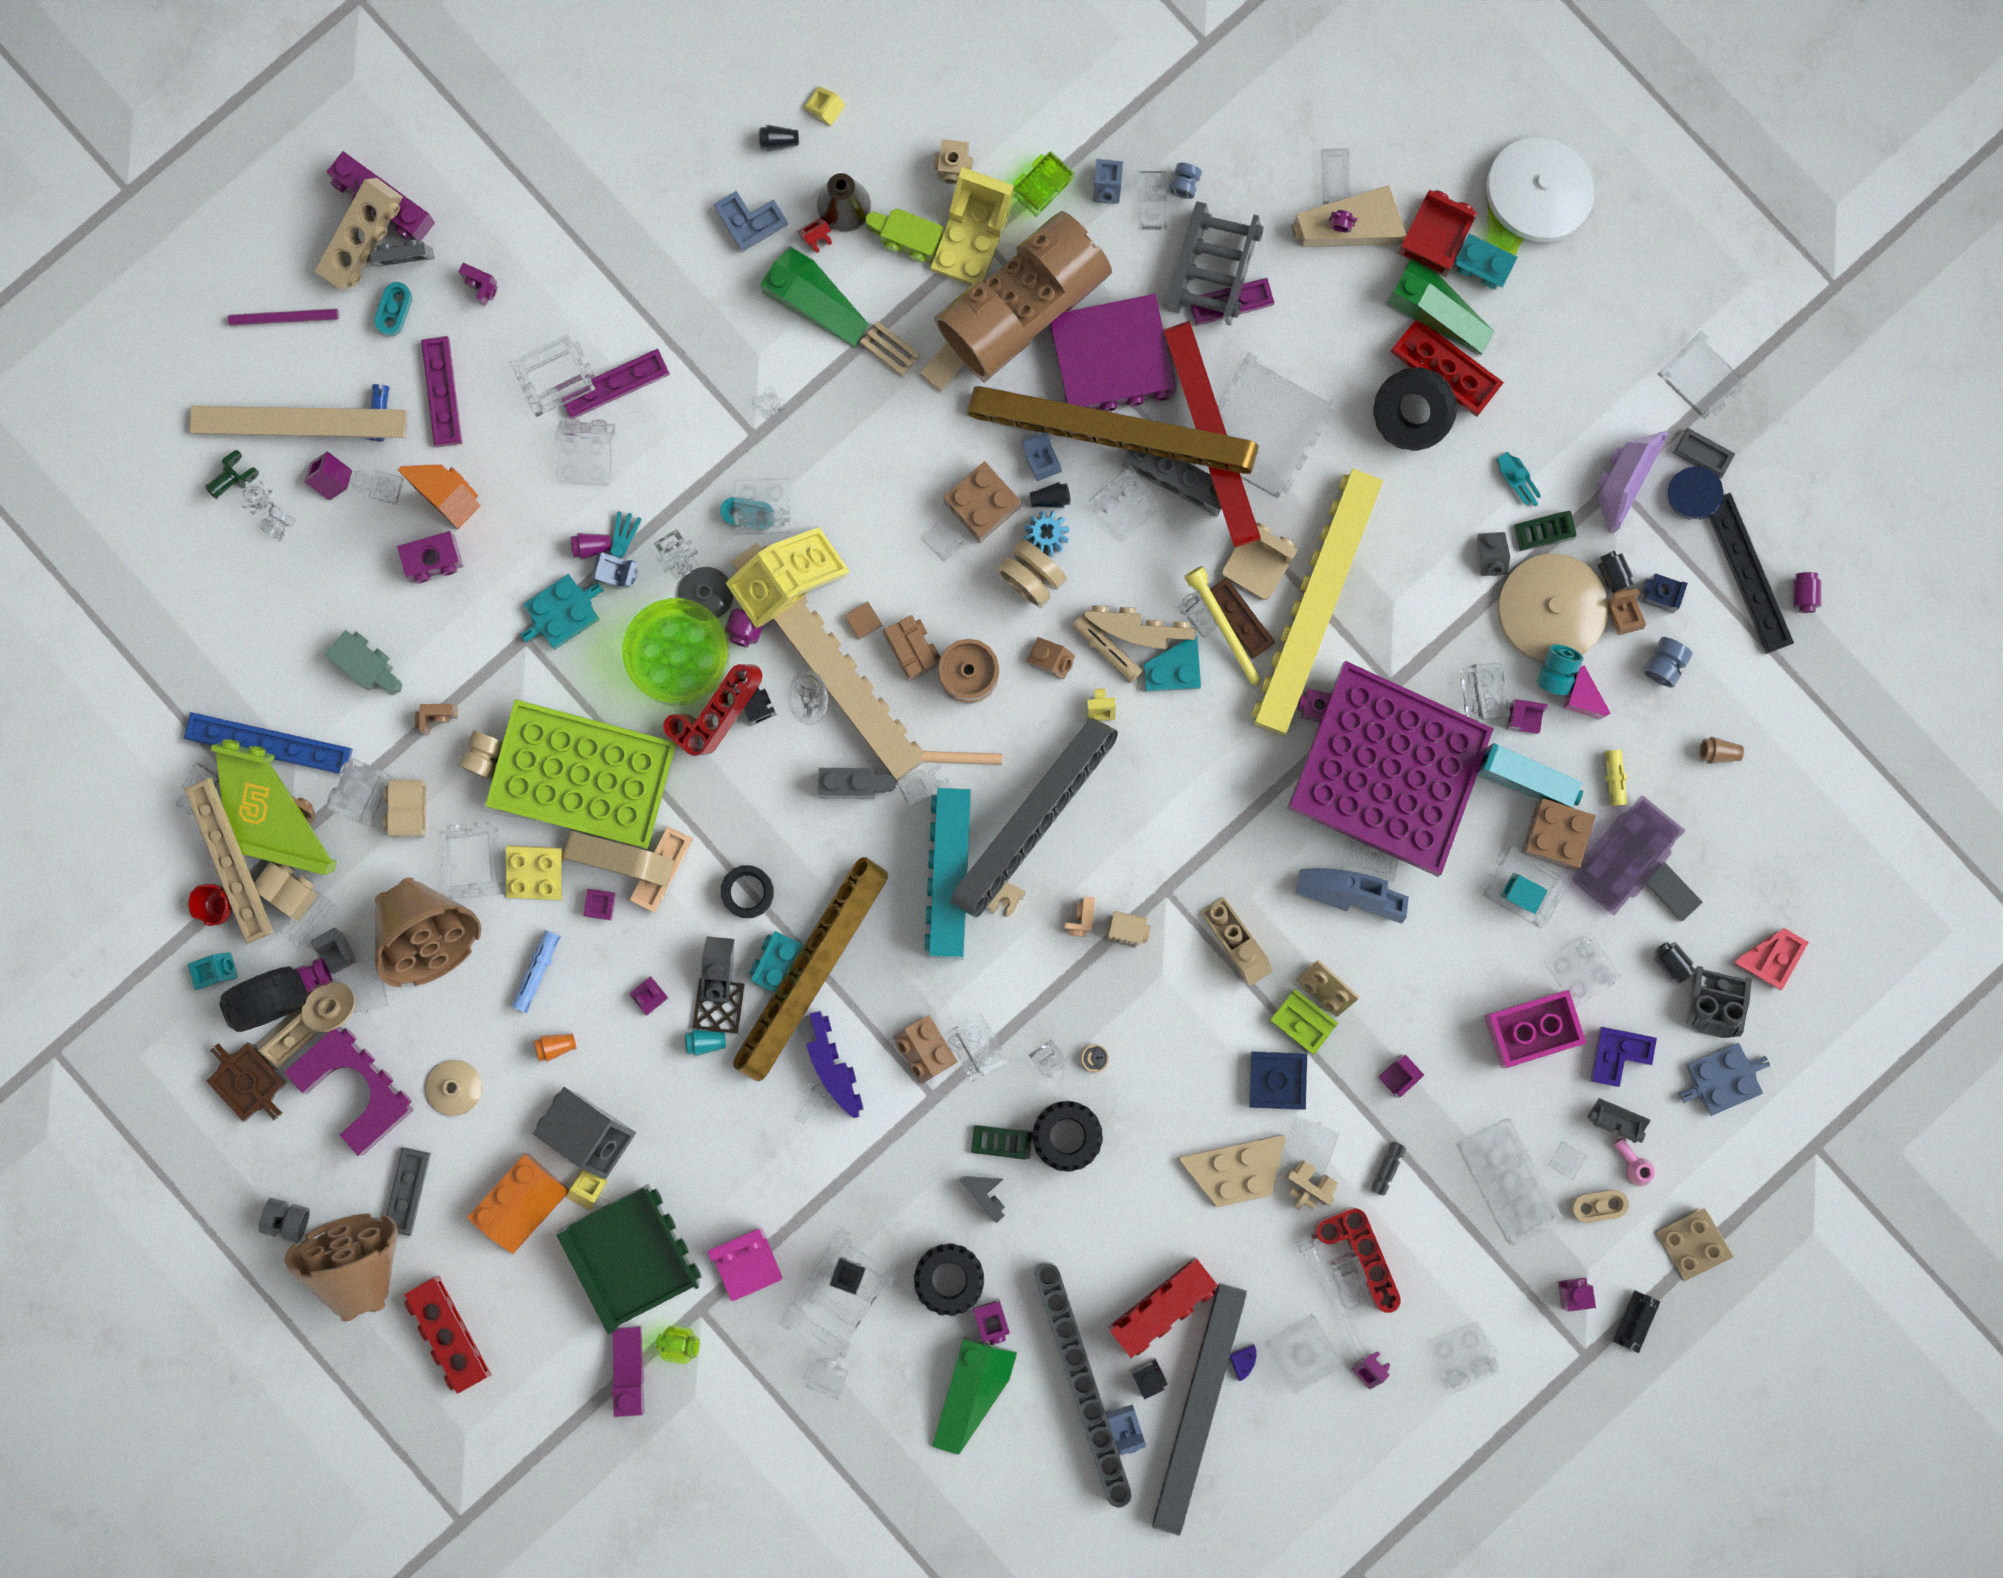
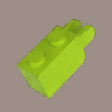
[866,208,943,263]

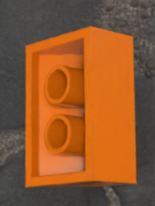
[467,1153,569,1254]

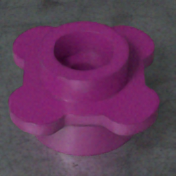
[1328,210,1357,233]

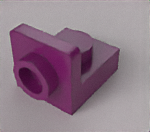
[458,262,498,306]

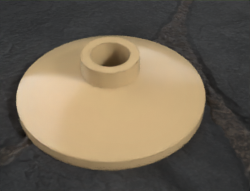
[301,982,355,1032]
[426,1060,482,1116]

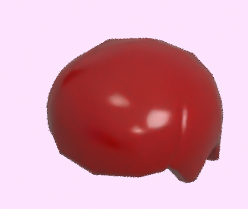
[188,884,233,926]

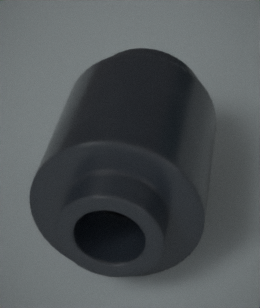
[1597,550,1634,593]
[1654,941,1696,983]

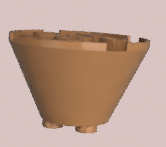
[374,877,481,988]
[285,1213,398,1321]

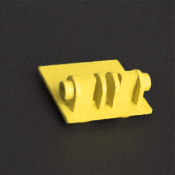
[506,845,564,900]

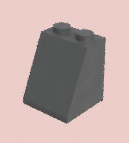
[533,1087,637,1179]

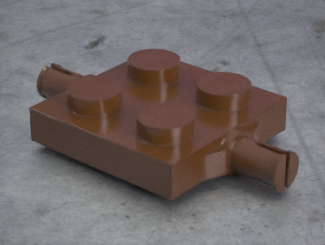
[206,1042,287,1122]

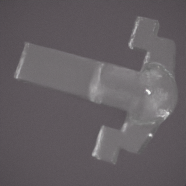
[795,1081,834,1124]

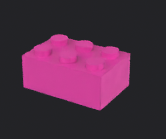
[1484,990,1587,1068]

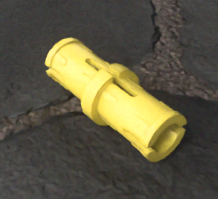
[1604,750,1628,806]

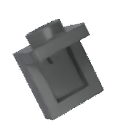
[1477,532,1510,576]

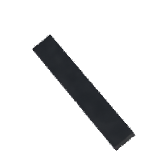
[1709,492,1794,654]

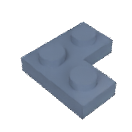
[713,191,788,252]

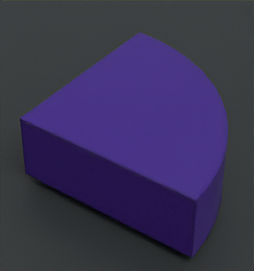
[1230,1344,1257,1382]

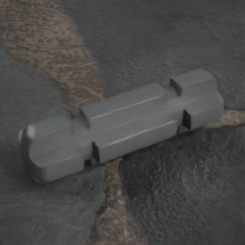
[1371,1142,1406,1196]

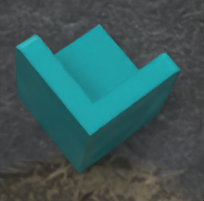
[1500,873,1548,914]

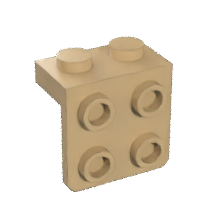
[1222,522,1298,600]

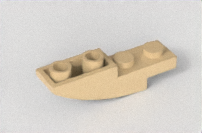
[1085,605,1196,649]

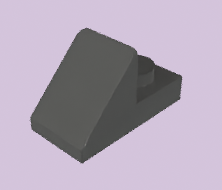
[960,1176,1005,1223]

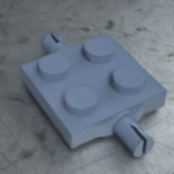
[1679,1043,1770,1116]

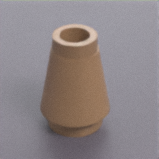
[1700,737,1744,764]

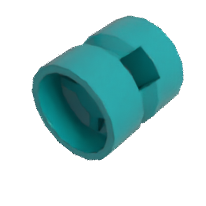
[1536,644,1584,695]

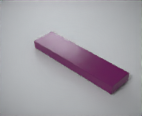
[421,336,463,447]
[559,349,670,420]

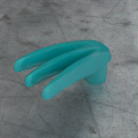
[611,511,642,558]

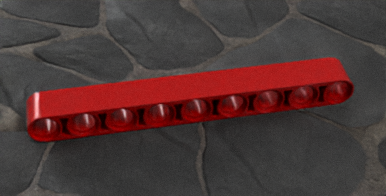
[1164,321,1261,549]

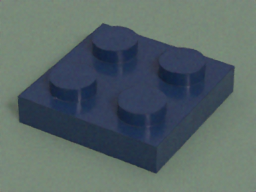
[1249,1052,1307,1110]

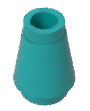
[685,1029,726,1057]

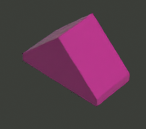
[1563,665,1611,720]

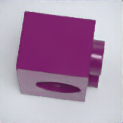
[397,531,464,584]

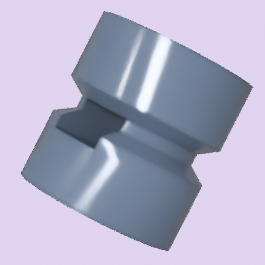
[1642,637,1693,688]

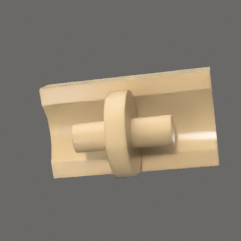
[1285,1160,1338,1210]

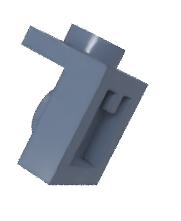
[1093,159,1123,204]

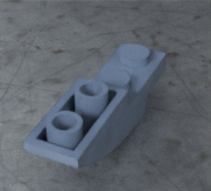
[1296,868,1409,924]

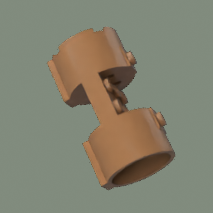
[934,211,1112,383]

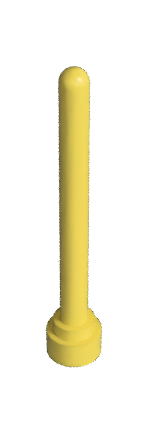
[1184,566,1260,685]

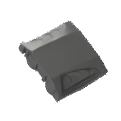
[1686,966,1752,1038]

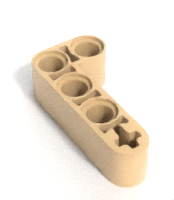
[562,831,674,887]

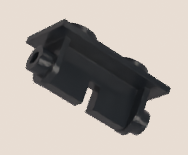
[1612,1290,1660,1353]

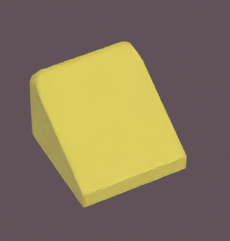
[803,86,845,125]
[567,1169,607,1211]

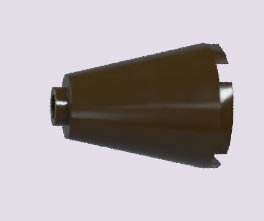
[817,173,871,232]

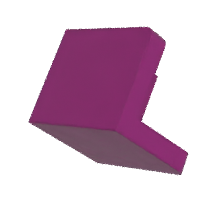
[304,451,352,500]
[1507,699,1548,734]
[1379,1054,1424,1098]

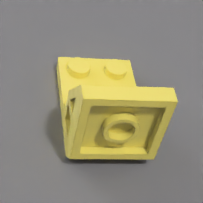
[931,167,1014,285]
[726,527,850,628]

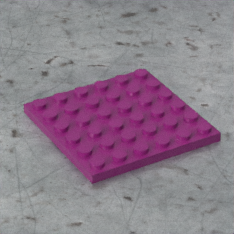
[1287,661,1494,877]

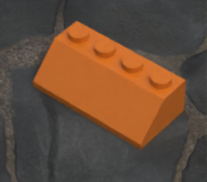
[398,464,481,529]

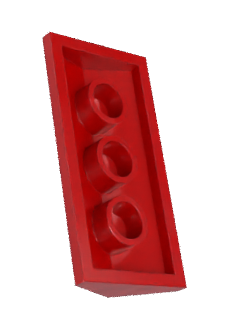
[1390,320,1504,417]

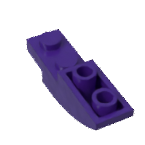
[806,1011,864,1118]

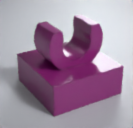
[629,976,669,1016]
[1351,1351,1390,1390]

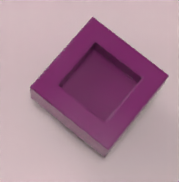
[583,889,616,921]

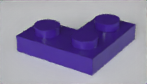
[1590,1027,1657,1087]

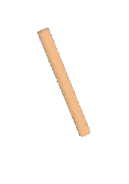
[920,751,1002,765]

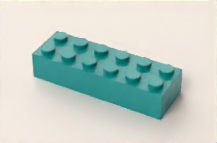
[924,788,971,960]

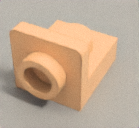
[1064,897,1095,937]

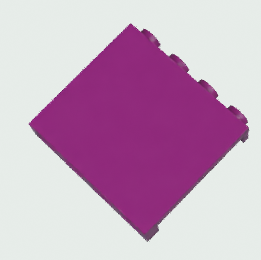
[1049,294,1176,412]

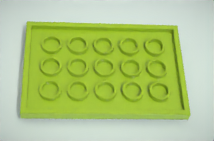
[485,699,676,850]

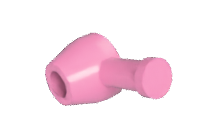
[1612,1137,1655,1186]

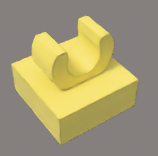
[1087,688,1116,721]

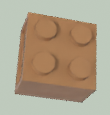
[944,461,1021,543]
[1521,798,1596,871]

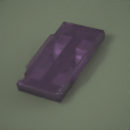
[1570,795,1685,915]

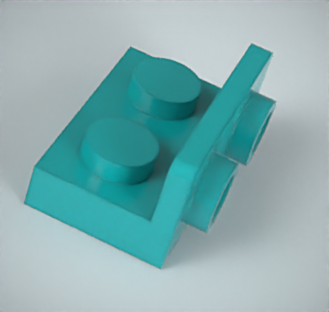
[1454,233,1518,289]
[749,931,804,993]

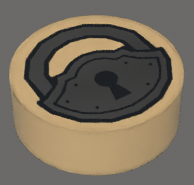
[1081,1044,1109,1072]

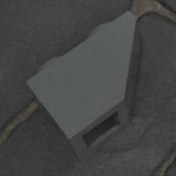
[701,936,735,1003]

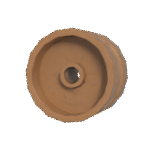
[938,639,999,704]

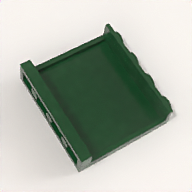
[556,1183,702,1334]

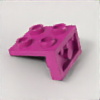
[707,1227,783,1301]

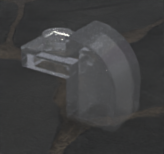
[1326,1250,1373,1310]

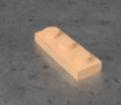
[630,826,693,913]

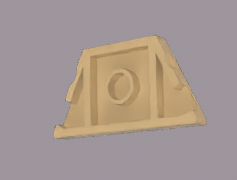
[1179,1135,1285,1207]

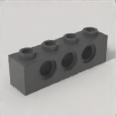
[1122,450,1222,517]

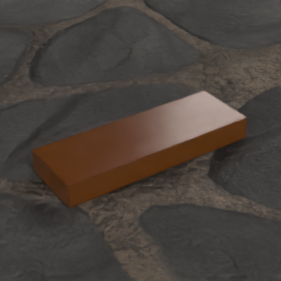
[1210,577,1276,659]

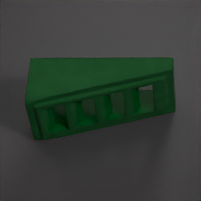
[1514,510,1577,551]
[971,1125,1033,1160]

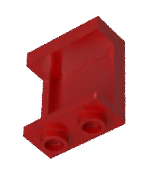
[1398,190,1478,277]

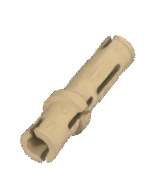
[1072,614,1143,683]

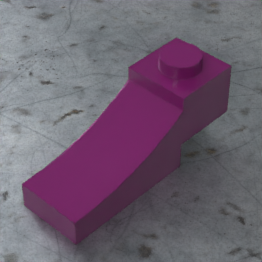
[612,1326,645,1417]

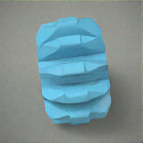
[1023,511,1069,557]

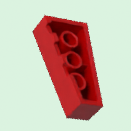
[1108,1257,1218,1358]

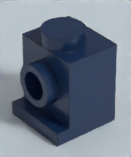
[1641,573,1688,613]

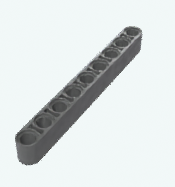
[951,718,1118,918]
[1034,1262,1132,1508]
[1152,1283,1247,1536]

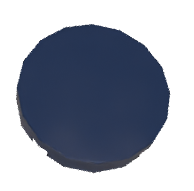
[1667,466,1724,520]

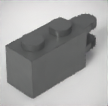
[818,768,897,799]

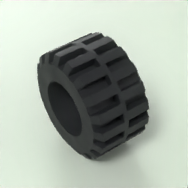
[1032,1101,1103,1172]
[914,1243,984,1316]

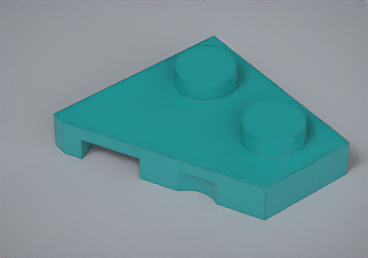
[1144,635,1201,692]

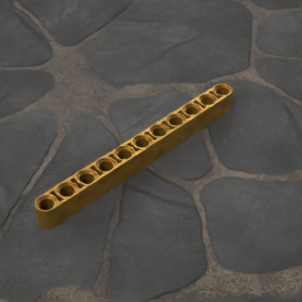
[967,386,1259,474]

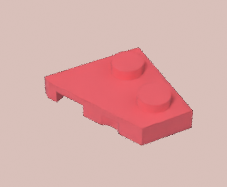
[1733,928,1809,990]

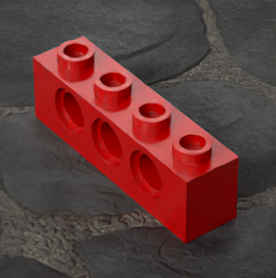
[404,1276,492,1394]

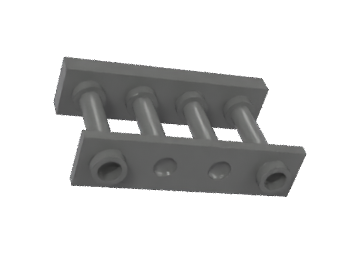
[1166,201,1264,326]

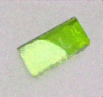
[1013,151,1074,217]

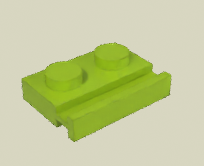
[1269,989,1339,1055]

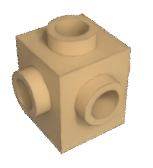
[933,139,973,184]

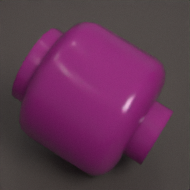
[725,608,764,648]

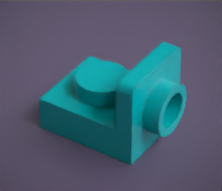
[188,952,238,990]

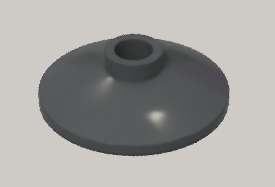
[678,567,733,621]

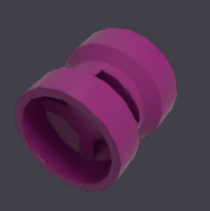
[295,957,333,993]

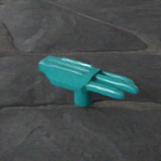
[1496,452,1541,506]

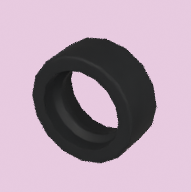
[721,865,774,918]

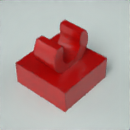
[797,218,832,253]

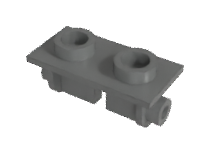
[1587,1098,1650,1143]

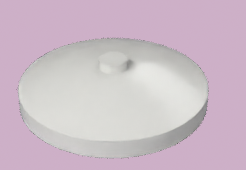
[1486,137,1594,242]

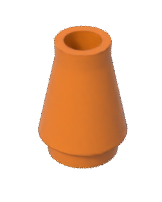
[534,1033,577,1063]

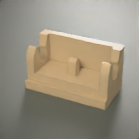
[987,882,1026,917]

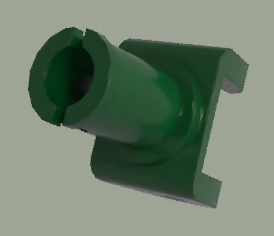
[205,450,259,500]

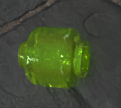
[656,1325,700,1365]

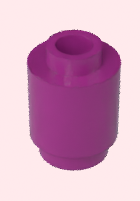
[1793,572,1821,613]

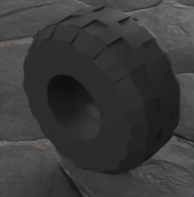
[1373,367,1457,451]
[219,966,308,1032]

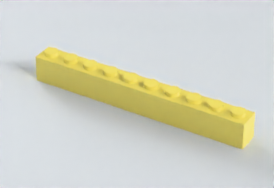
[1251,468,1383,737]

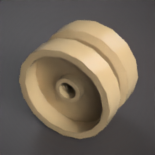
[997,539,1067,608]

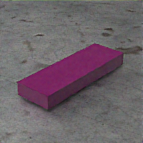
[1190,278,1275,326]

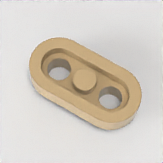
[1571,1190,1629,1223]

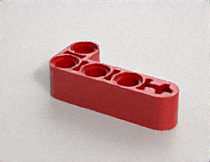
[663,664,763,756]
[1314,1207,1401,1313]

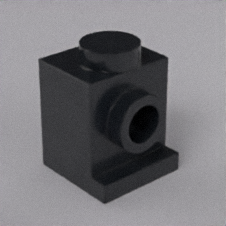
[744,687,777,726]
[829,1257,866,1295]
[1131,1359,1168,1400]

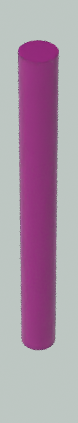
[228,309,339,326]

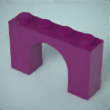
[284,1027,414,1156]

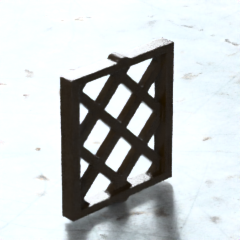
[692,978,745,1034]

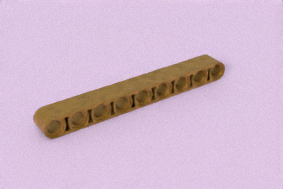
[733,857,888,1082]

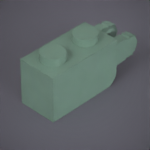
[324,630,403,695]

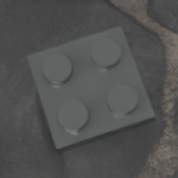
[369,240,434,266]

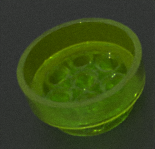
[622,598,730,706]

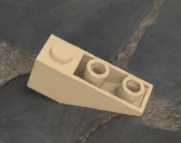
[1201,897,1273,986]

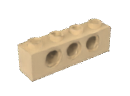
[315,178,403,290]

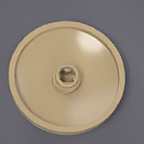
[1498,553,1609,662]

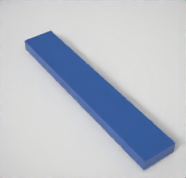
[183,712,353,776]

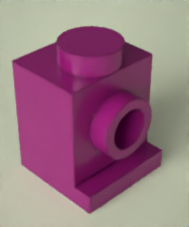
[1297,689,1330,722]
[1558,1278,1596,1312]
[973,1299,1010,1345]

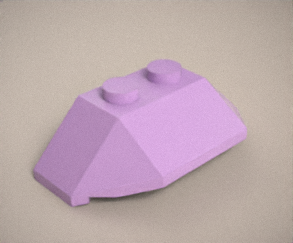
[1597,431,1669,534]

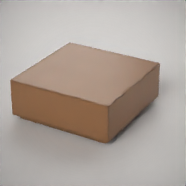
[845,602,882,640]

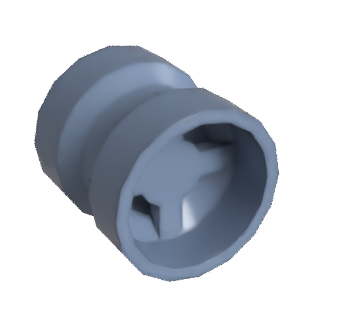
[1169,163,1202,199]

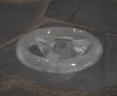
[788,670,829,725]

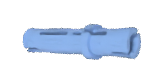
[511,930,561,1013]

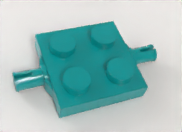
[520,574,604,650]

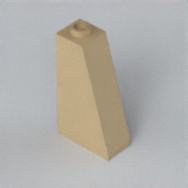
[1292,185,1406,247]

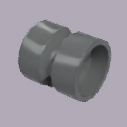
[259,1197,310,1243]

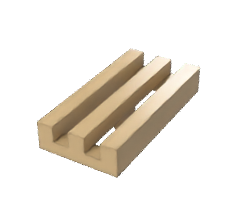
[860,321,920,377]

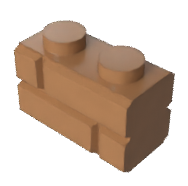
[883,615,940,681]

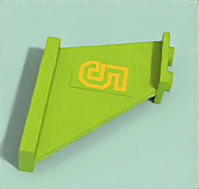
[211,739,337,875]

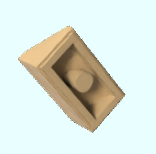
[256,1008,319,1069]

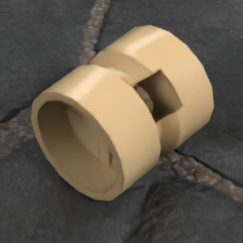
[458,730,503,780]

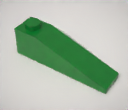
[760,247,869,348]
[1386,258,1494,355]
[932,1337,1017,1455]

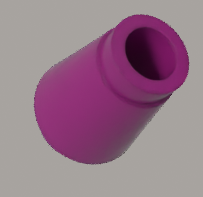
[570,533,611,560]

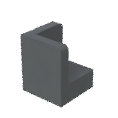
[310,927,357,974]

